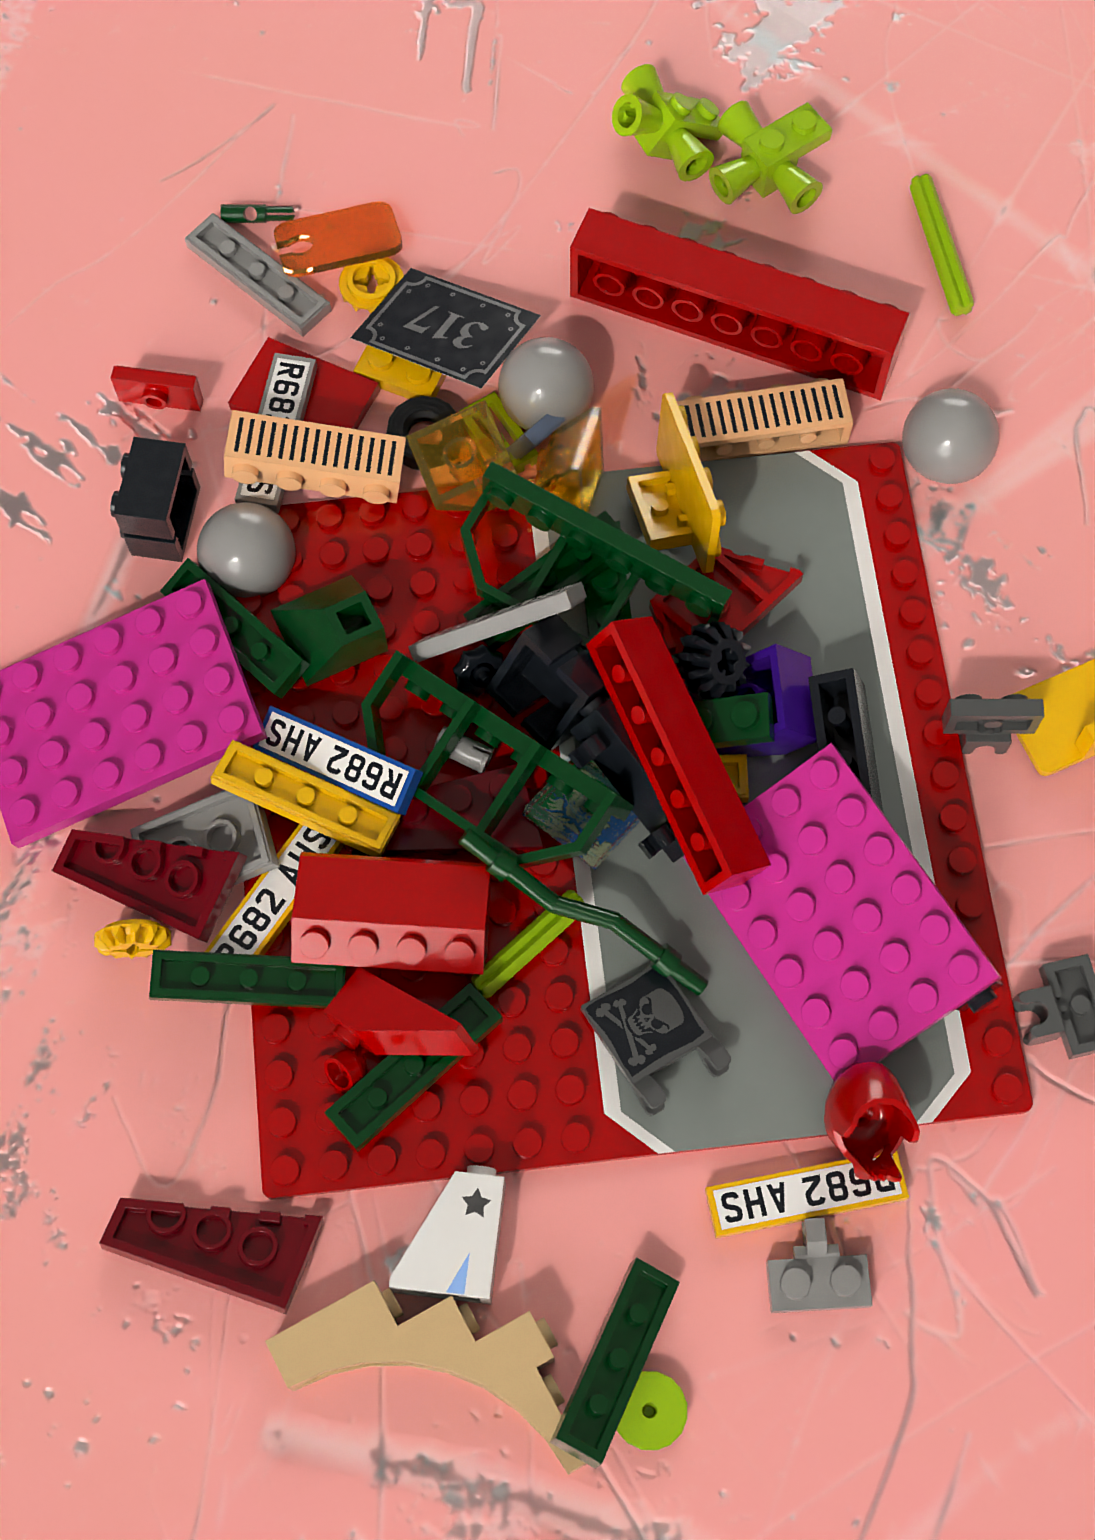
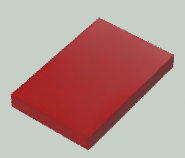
[228,337,380,429]

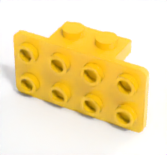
[626,392,726,574]
[1013,659,1095,776]

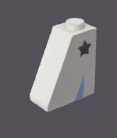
[389,1165,506,1305]

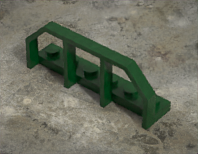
[460,461,732,669]
[361,650,634,868]

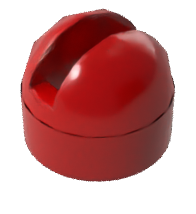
[324,1049,367,1092]

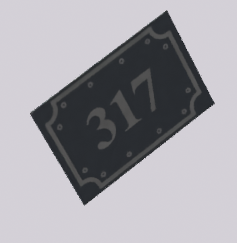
[350,268,541,389]

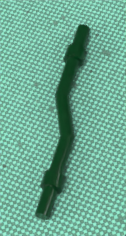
[458,828,709,996]

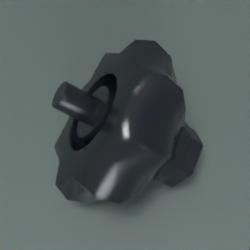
[453,644,503,698]

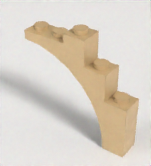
[265,1280,586,1475]

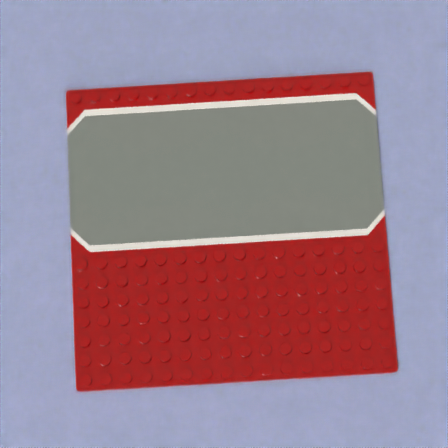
[236,442,1033,1200]

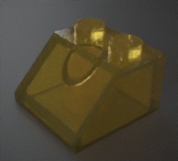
[406,400,519,511]
[528,407,604,513]

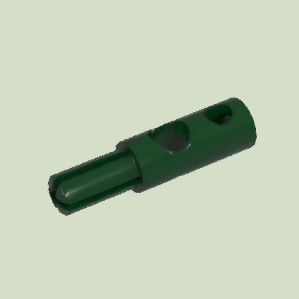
[220,204,295,223]

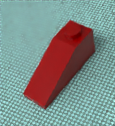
[323,967,479,1056]

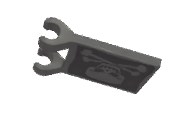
[580,967,731,1116]

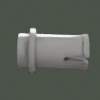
[433,726,495,773]

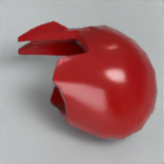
[824,1062,920,1182]

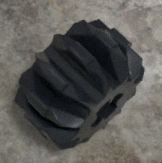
[673,621,753,699]

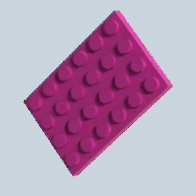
[0,579,268,848]
[683,743,1001,1082]

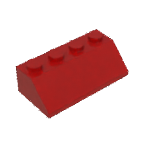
[291,852,491,975]

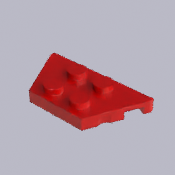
[649,547,803,682]

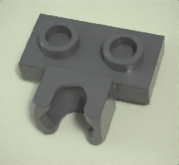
[942,694,1045,754]
[1012,954,1095,1060]

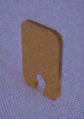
[274,201,403,277]

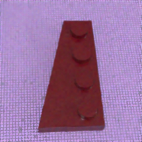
[351,764,543,856]
[52,829,248,943]
[99,1198,324,1314]

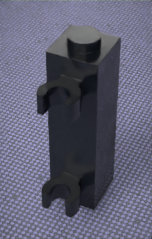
[568,695,684,863]

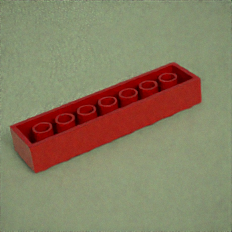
[570,208,910,401]

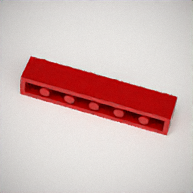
[586,616,771,895]

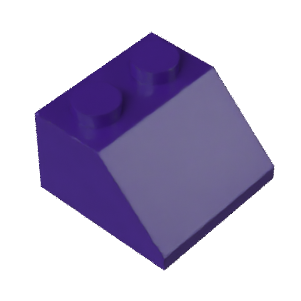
[716,644,817,757]

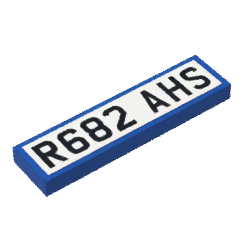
[253,706,423,815]

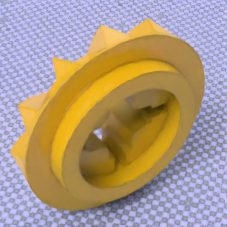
[339,254,404,313]
[94,919,172,959]

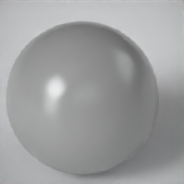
[498,337,594,434]
[902,388,999,484]
[197,502,296,598]

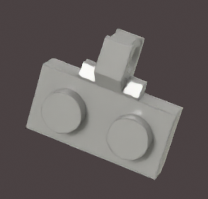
[766,1218,873,1313]

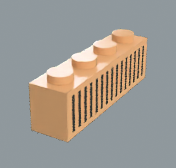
[677,378,853,462]
[224,410,406,504]

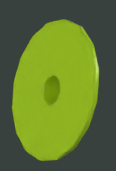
[617,1371,687,1450]

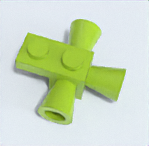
[612,64,723,181]
[709,101,832,214]

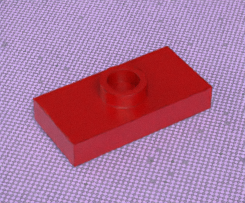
[110,365,204,412]

